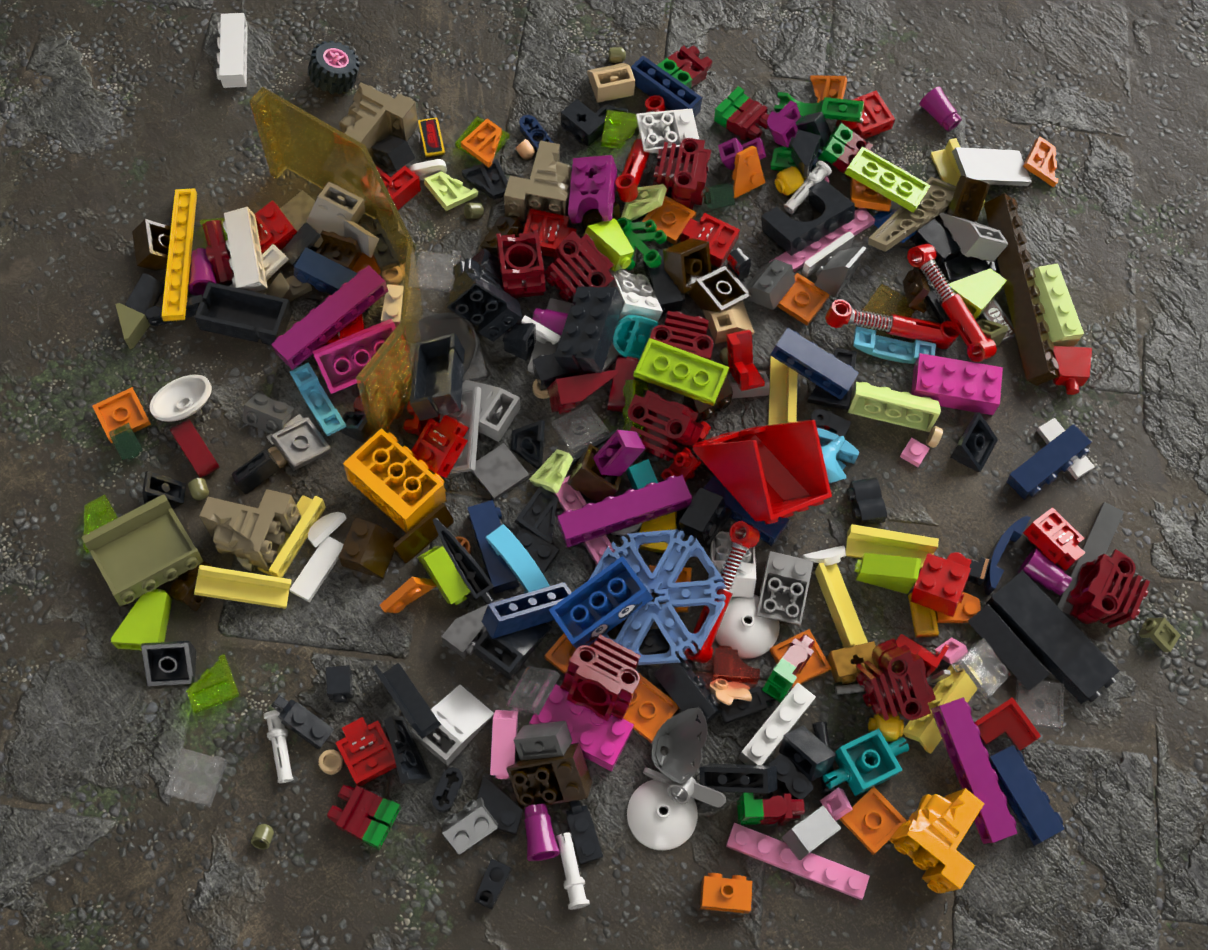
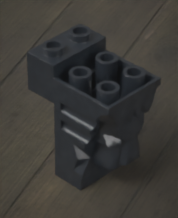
[446,248,522,342]

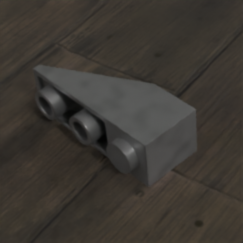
[441,598,504,659]

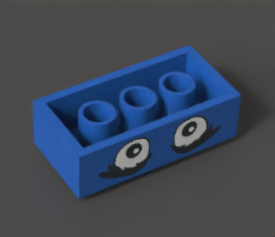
[549,556,654,649]

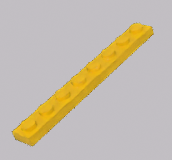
[162,189,197,321]

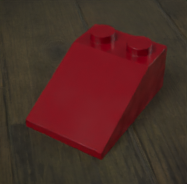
[547,369,618,415]

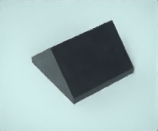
[950,412,998,472]
[141,641,196,686]

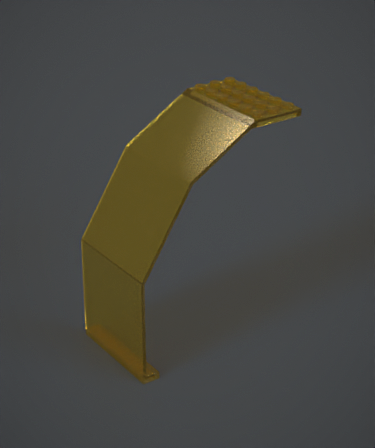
[249,87,423,437]

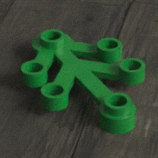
[617,217,667,270]

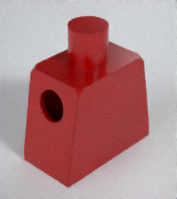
[1052,346,1092,395]

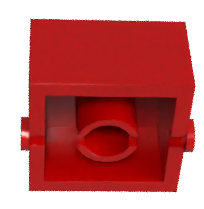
[910,553,971,617]

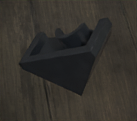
[510,420,545,470]

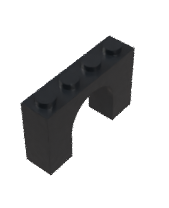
[761,180,855,256]

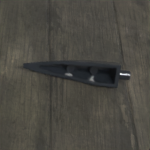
[433,518,494,605]

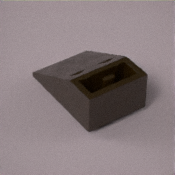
[506,743,593,809]

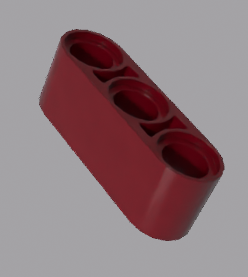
[607,355,639,414]
[169,419,220,478]

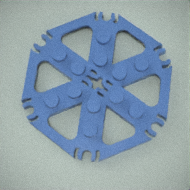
[588,529,726,665]

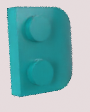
[612,314,658,360]

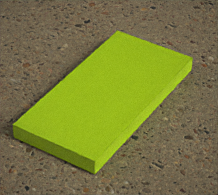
[845,147,930,213]
[633,338,729,406]

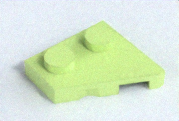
[424,171,478,211]
[621,184,667,221]
[529,449,573,494]

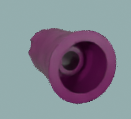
[919,86,962,132]
[188,248,217,297]
[532,308,568,336]
[1018,548,1072,595]
[524,804,560,861]

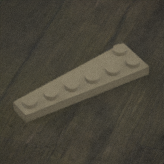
[868,177,956,252]

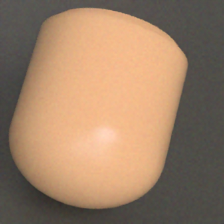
[515,139,535,160]

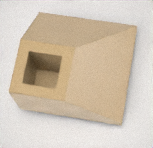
[703,301,754,344]

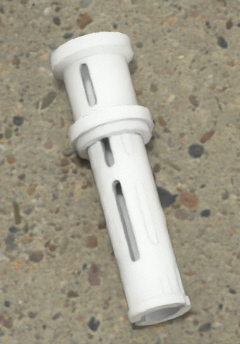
[783,161,832,214]
[264,710,293,783]
[556,833,590,910]

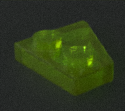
[601,110,638,149]
[83,495,118,553]
[186,654,240,714]

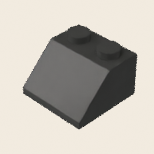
[815,246,866,297]
[745,259,796,310]

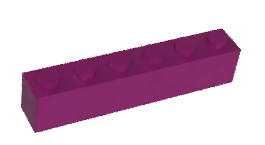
[271,265,388,370]
[558,475,692,548]
[931,697,1017,844]

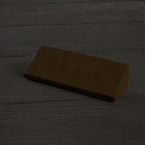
[393,503,454,563]

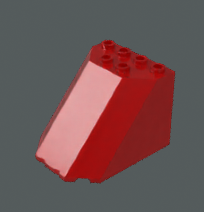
[693,420,832,524]

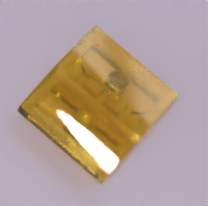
[862,284,914,338]

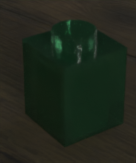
[703,183,735,209]
[109,423,143,460]

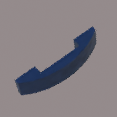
[984,516,1031,595]

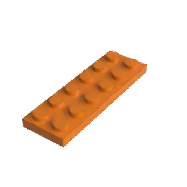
[544,633,679,743]

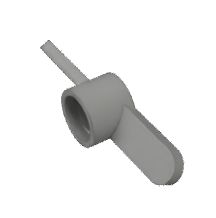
[643,768,726,807]

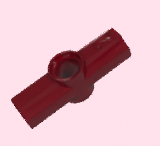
[202,220,234,285]

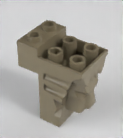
[339,83,419,167]
[504,141,572,222]
[199,489,301,571]

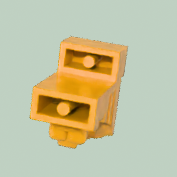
[889,788,984,894]

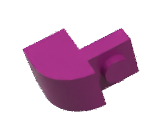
[767,101,801,148]
[718,137,766,170]

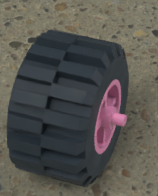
[307,41,360,94]

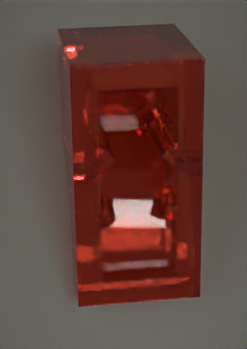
[712,646,760,684]

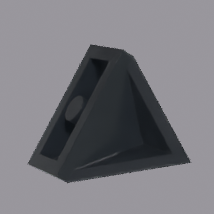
[142,471,186,509]

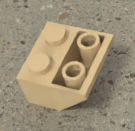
[587,63,635,103]

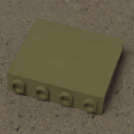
[81,494,204,607]

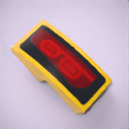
[418,117,445,157]

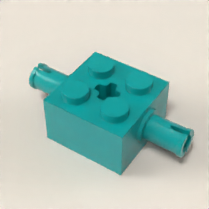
[823,728,909,796]

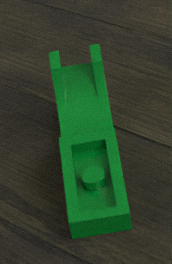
[774,92,864,122]

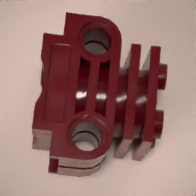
[653,138,711,210]
[496,230,545,298]
[544,231,615,303]
[650,311,713,360]
[628,390,704,461]
[1066,549,1150,628]
[560,635,641,722]
[856,638,936,721]

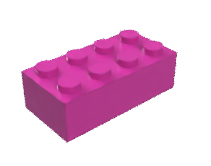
[313,319,410,394]
[911,353,1003,415]
[529,682,634,772]

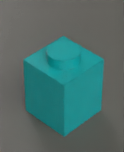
[626,459,658,490]

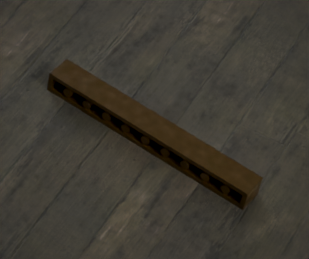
[984,193,1059,386]

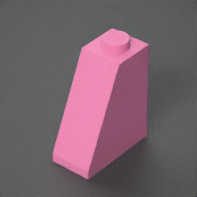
[490,710,518,779]

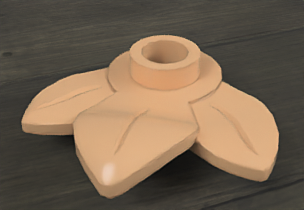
[709,679,752,705]

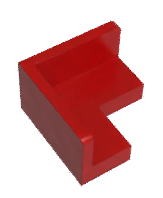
[362,166,421,215]
[726,330,765,391]
[896,634,950,678]
[974,697,1041,751]

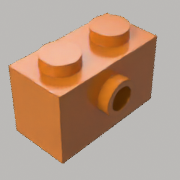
[700,873,752,914]

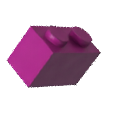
[593,430,645,476]

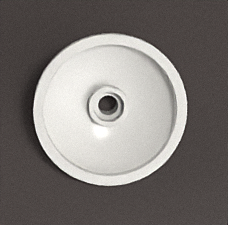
[150,375,212,422]
[715,595,780,659]
[627,779,698,851]

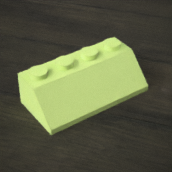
[1034,264,1084,347]
[848,382,941,432]

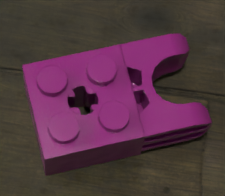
[568,155,617,224]

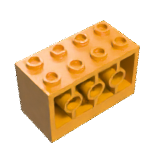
[343,428,446,533]

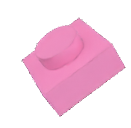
[900,437,930,467]
[935,637,968,664]
[820,787,853,821]

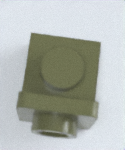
[1138,618,1181,652]

